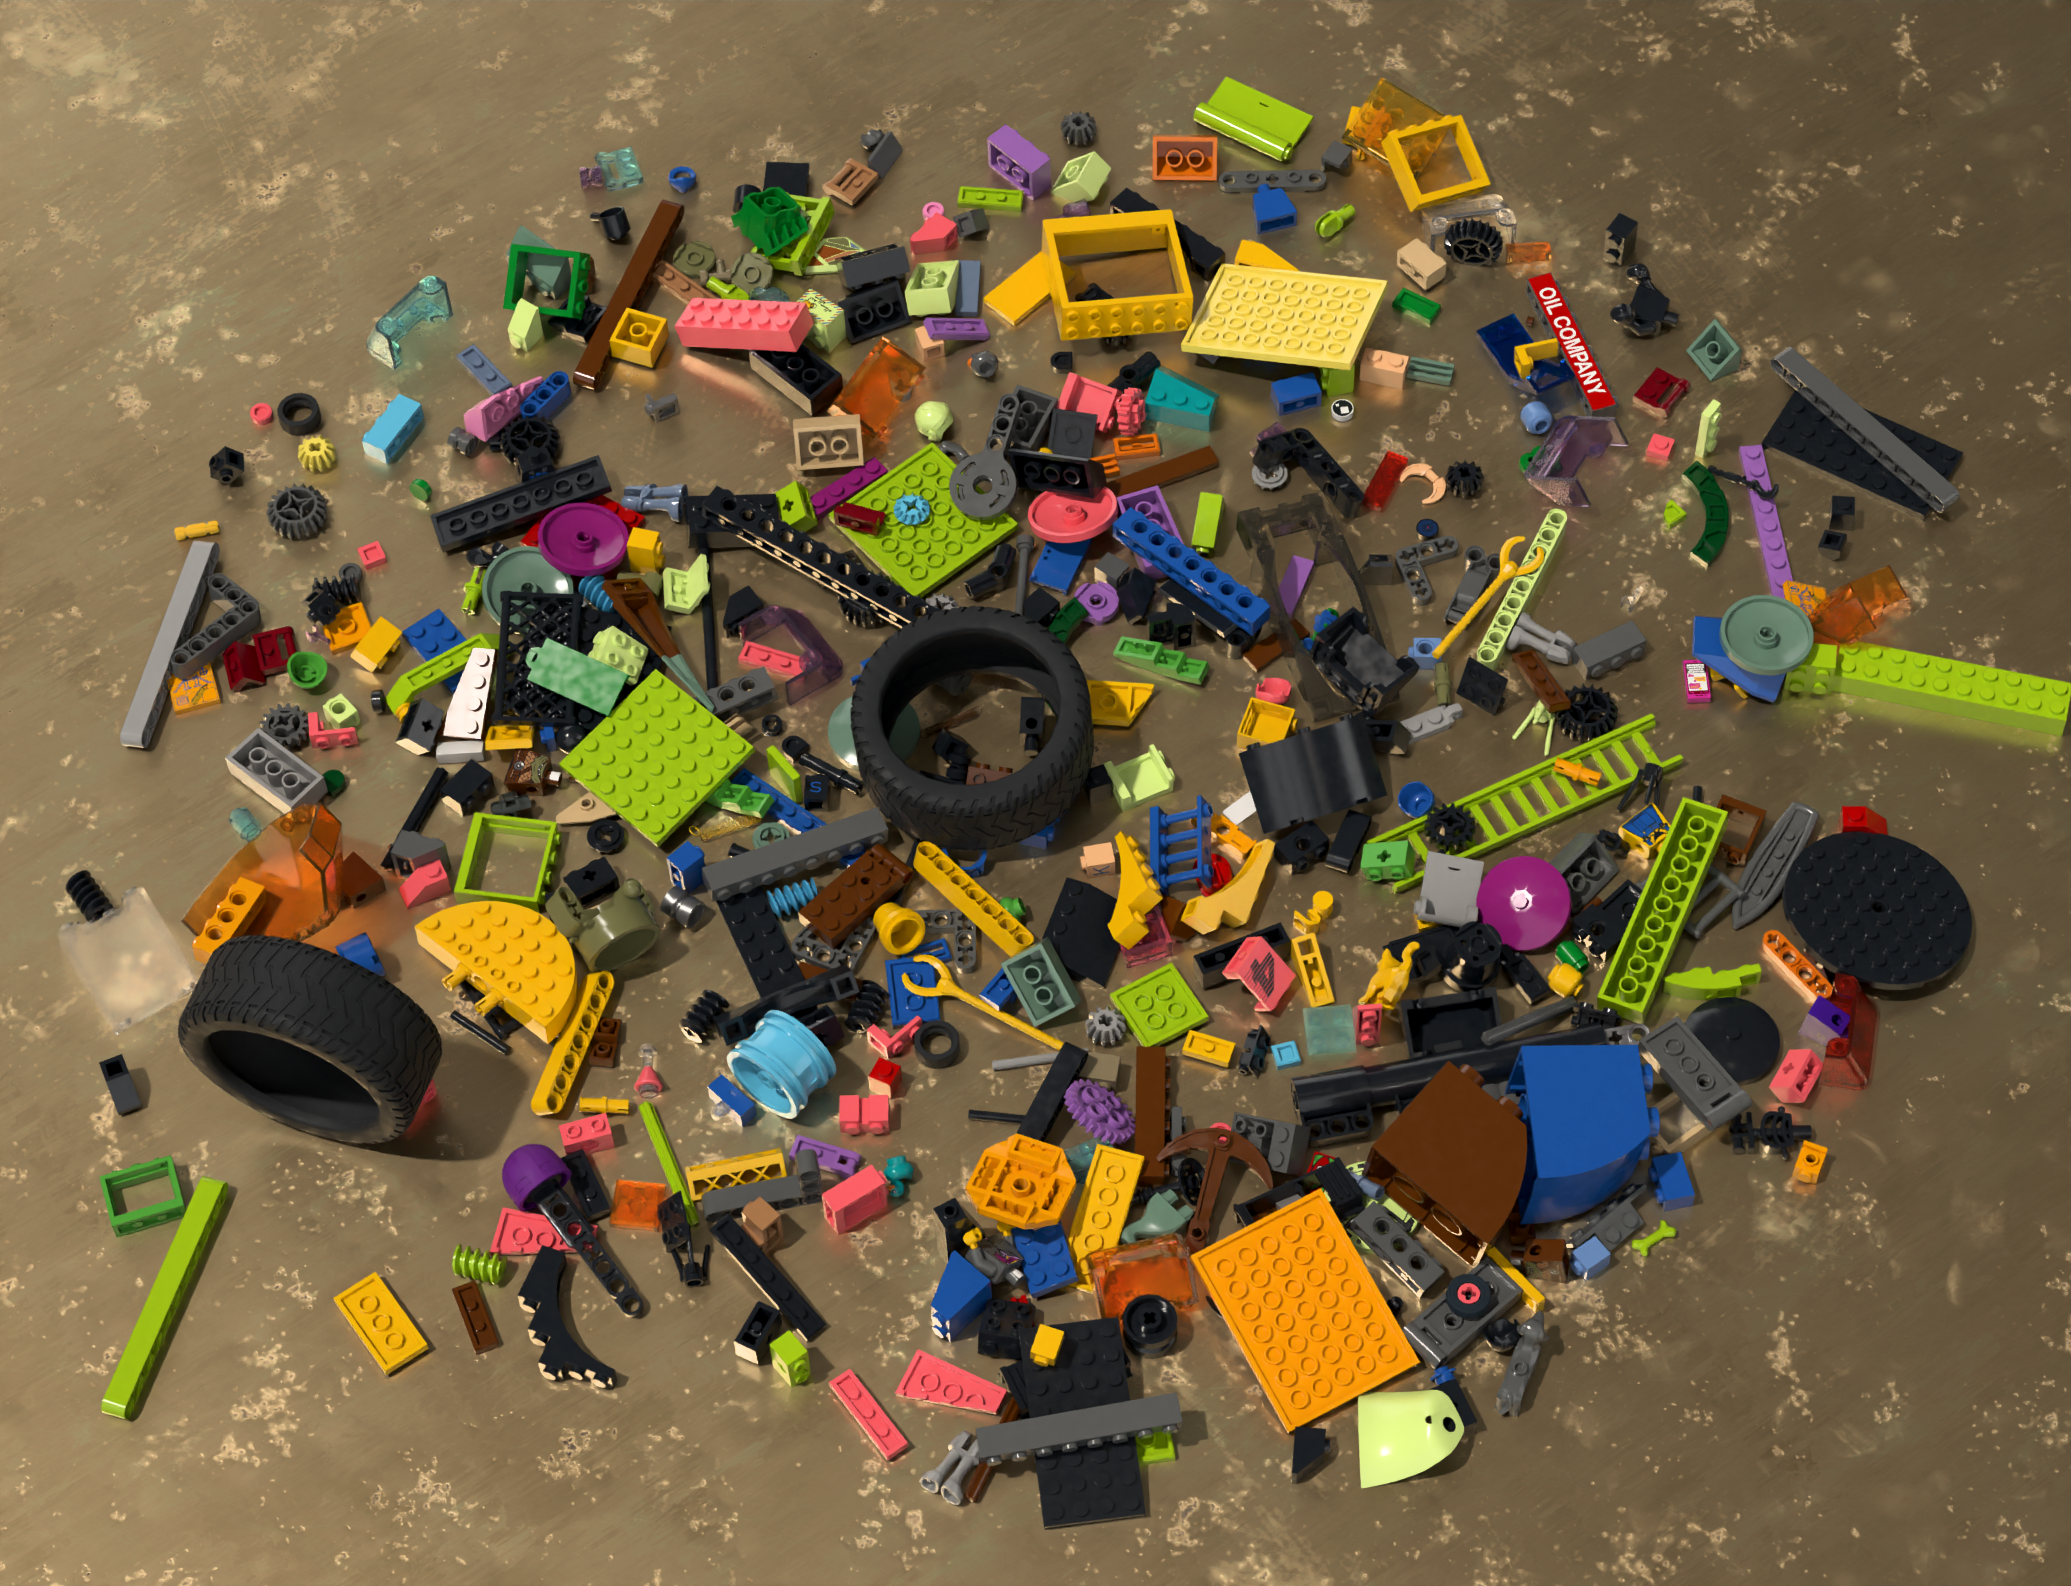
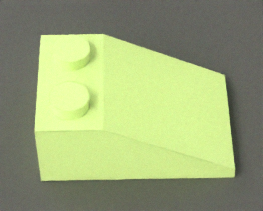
[905,260,959,317]

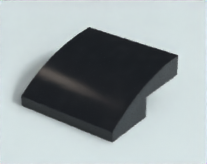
[547,296,607,343]

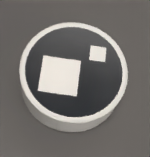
[1331,399,1354,422]

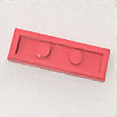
[738,641,811,682]

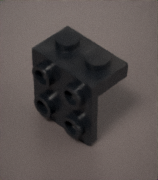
[978,1298,1036,1360]

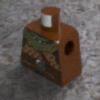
[504,748,562,796]
[1510,1239,1570,1284]

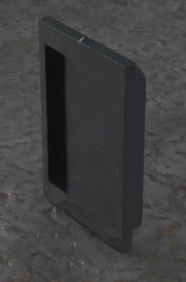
[1382,925,1463,985]

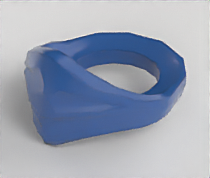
[668,166,696,193]

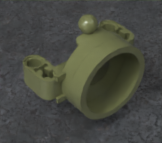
[545,878,661,973]

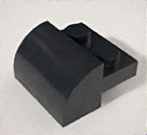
[1147,603,1196,651]

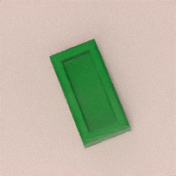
[1392,288,1441,324]

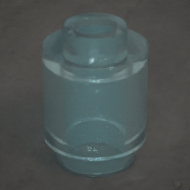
[229,807,262,842]

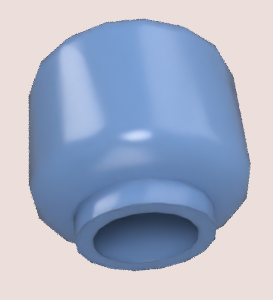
[1520,401,1553,434]

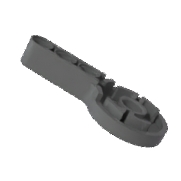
[949,393,1021,520]

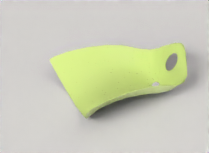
[1358,1390,1464,1488]

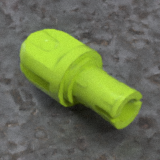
[1315,203,1355,237]
[706,276,750,300]
[461,567,486,615]

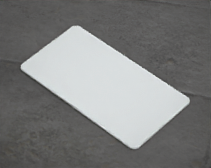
[1223,791,1256,825]

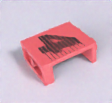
[1222,936,1296,1012]

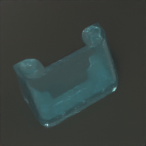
[366,276,453,370]

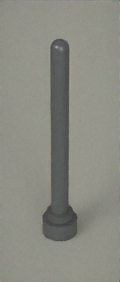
[1015,535,1035,616]

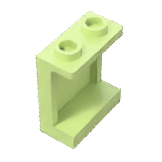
[1103,744,1175,812]

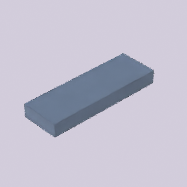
[955,260,981,317]
[456,344,513,396]

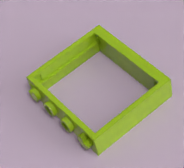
[454,812,562,913]

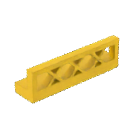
[685,1147,787,1201]

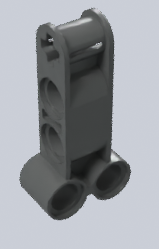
[1444,545,1500,629]

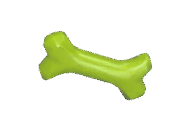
[1631,1220,1676,1257]

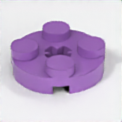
[1074,581,1119,626]

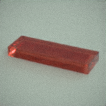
[1362,451,1408,512]

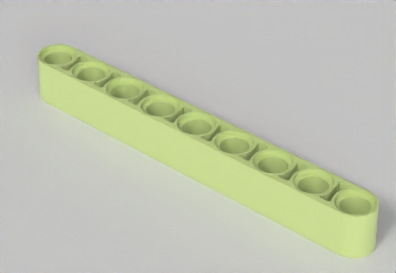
[1476,509,1567,671]

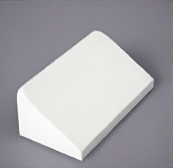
[436,740,484,764]

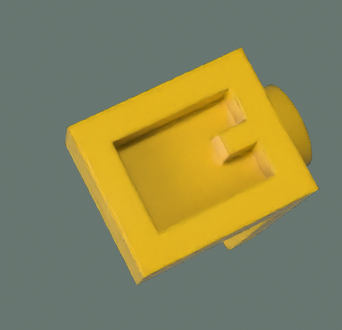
[1514,338,1558,380]

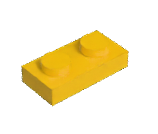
[1182,1030,1236,1068]

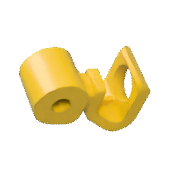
[1293,891,1333,935]

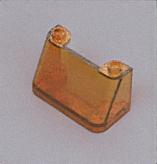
[827,336,926,439]
[1085,1233,1199,1324]

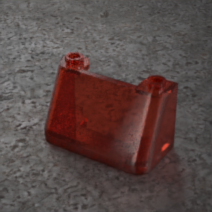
[1818,973,1877,1091]

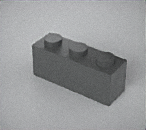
[1571,621,1647,680]

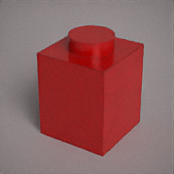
[868,1057,902,1099]

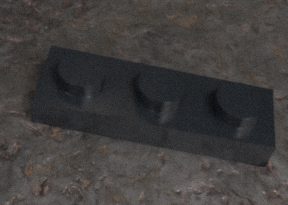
[561,1149,611,1221]

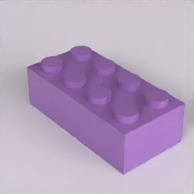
[1116,485,1184,580]

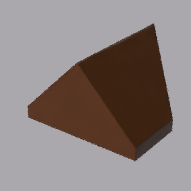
[1160,894,1197,942]

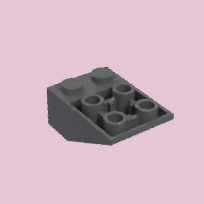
[1229,1112,1311,1175]

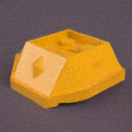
[965,1133,1076,1230]

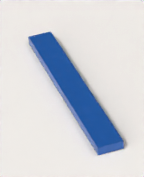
[730,768,866,868]

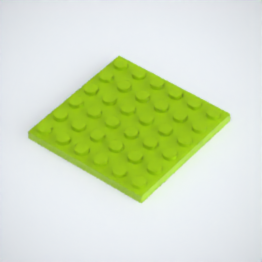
[829,442,1018,597]
[559,669,755,847]

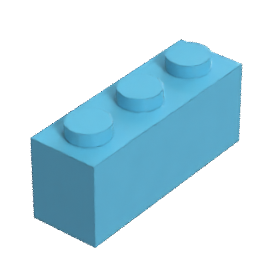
[362,394,424,464]

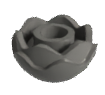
[860,129,885,151]

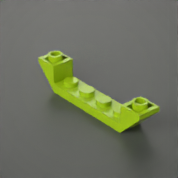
[384,633,515,717]

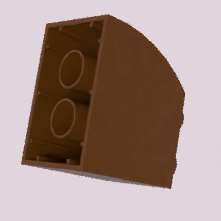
[1362,1061,1527,1268]

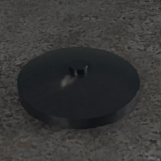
[1685,997,1780,1086]

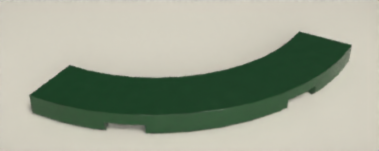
[1682,461,1729,568]
[1045,597,1089,713]

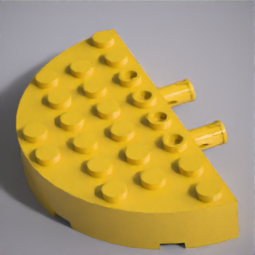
[415,901,578,1044]

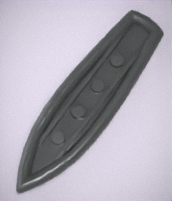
[1732,802,1820,929]

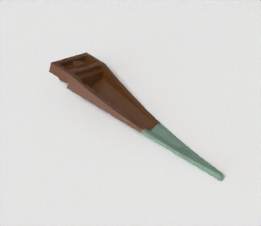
[602,578,714,712]

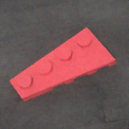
[490,1207,599,1256]
[895,1349,1008,1415]

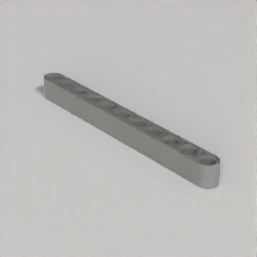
[120,541,220,748]

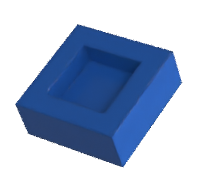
[540,726,557,752]

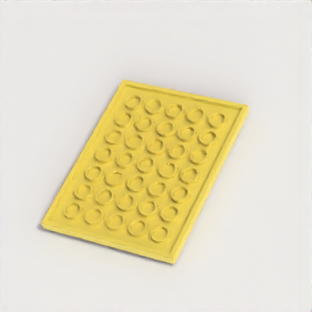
[1181,263,1389,370]

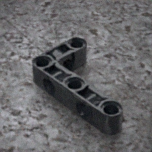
[1252,428,1364,517]

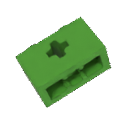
[1360,840,1416,881]

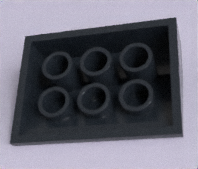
[1042,877,1121,989]

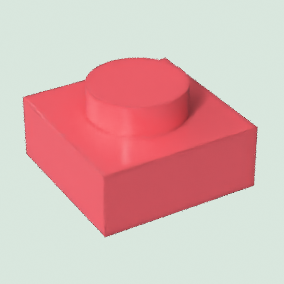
[1646,433,1675,461]

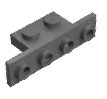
[1566,1183,1647,1252]

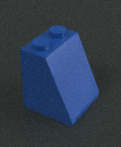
[931,1250,992,1342]

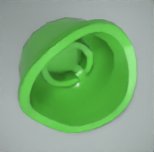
[287,652,327,689]

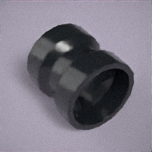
[946,752,972,780]

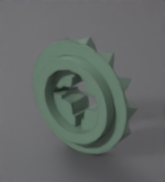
[752,822,790,849]

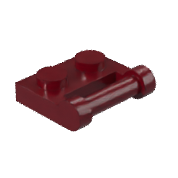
[1633,367,1691,417]
[252,626,297,676]

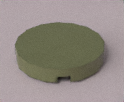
[673,241,716,279]
[731,252,774,296]

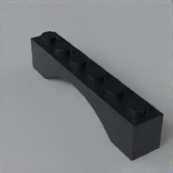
[1110,187,1225,282]
[713,964,860,1046]

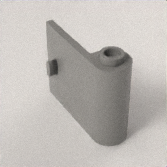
[1413,851,1484,928]

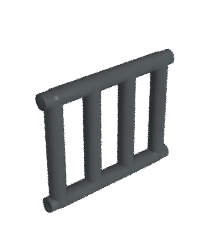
[1635,864,1746,939]

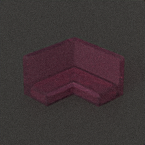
[1119,904,1172,969]

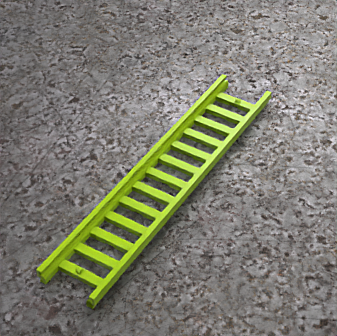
[1367,713,1683,893]

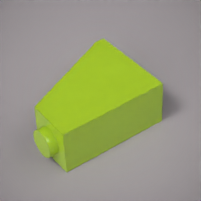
[1191,492,1226,554]

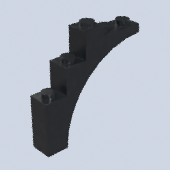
[518,1245,617,1389]

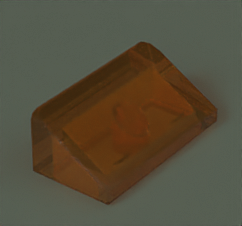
[1505,242,1551,263]

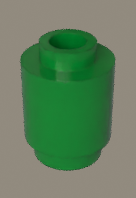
[1555,941,1590,974]

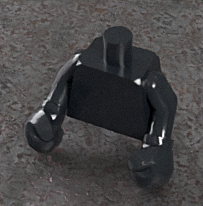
[1610,263,1679,336]

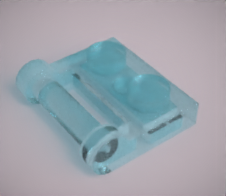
[595,147,644,192]

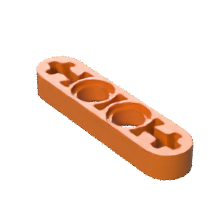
[1762,930,1833,1002]

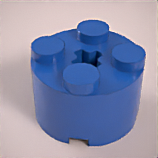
[336,932,386,977]

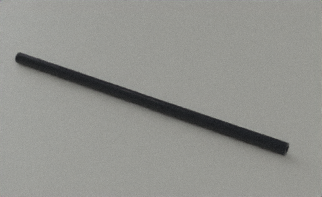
[698,548,718,691]

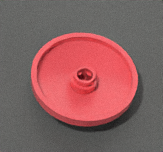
[1028,486,1118,543]

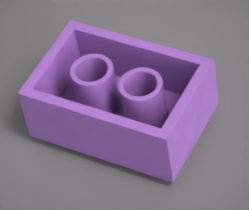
[987,124,1051,201]

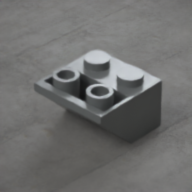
[390,830,451,880]

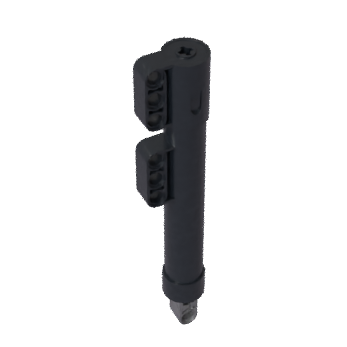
[1290,1021,1650,1147]

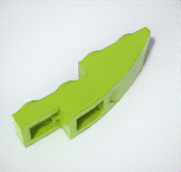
[1662,963,1762,1001]

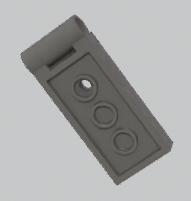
[1638,1016,1752,1131]
[1402,1256,1523,1370]

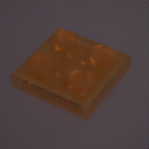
[609,1180,666,1232]

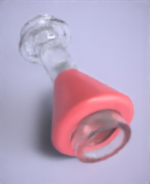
[634,1044,663,1099]

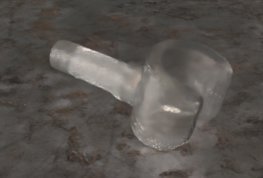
[1621,586,1643,612]

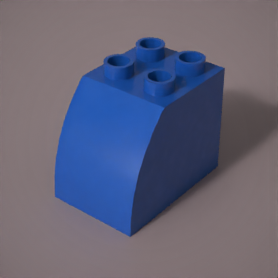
[1505,1045,1660,1224]

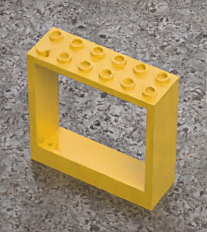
[1042,209,1193,341]

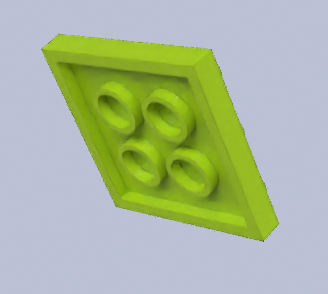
[1110,962,1208,1047]

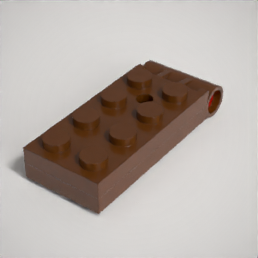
[798,843,915,949]

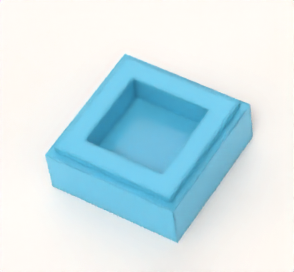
[1271,1040,1301,1070]

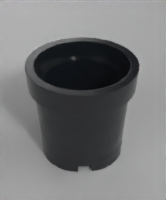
[1440,921,1502,992]

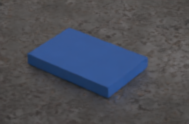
[885,957,940,1029]

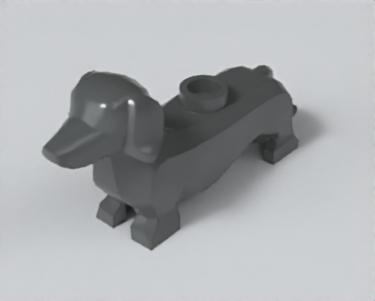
[1494,1311,1549,1417]

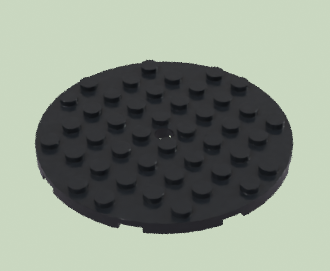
[1782,832,1972,990]

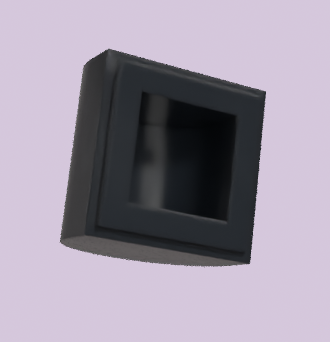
[1818,530,1847,560]

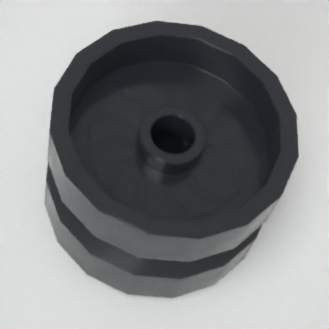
[1122,1294,1177,1359]

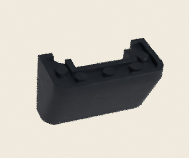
[1309,606,1420,717]
[1396,986,1504,1059]

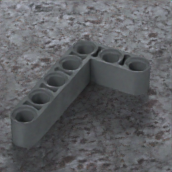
[170,573,261,679]
[701,1149,823,1223]

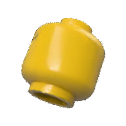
[1547,963,1584,998]

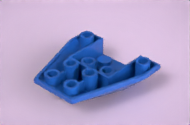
[1692,616,1786,702]

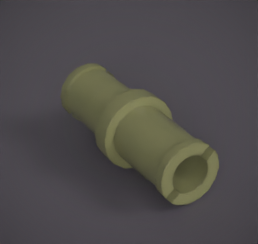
[1434,662,1452,707]

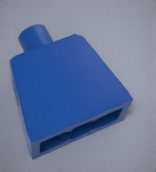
[1252,184,1297,235]

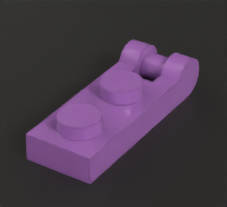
[789,1135,862,1179]

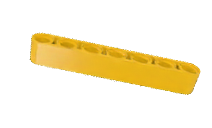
[913,841,1034,957]
[531,971,614,1116]

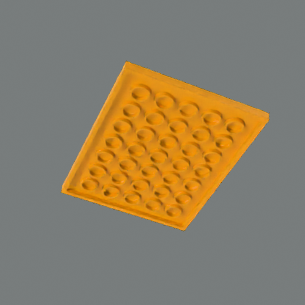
[1190,1188,1420,1434]

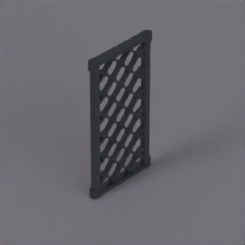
[491,591,584,727]

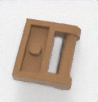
[822,158,879,206]

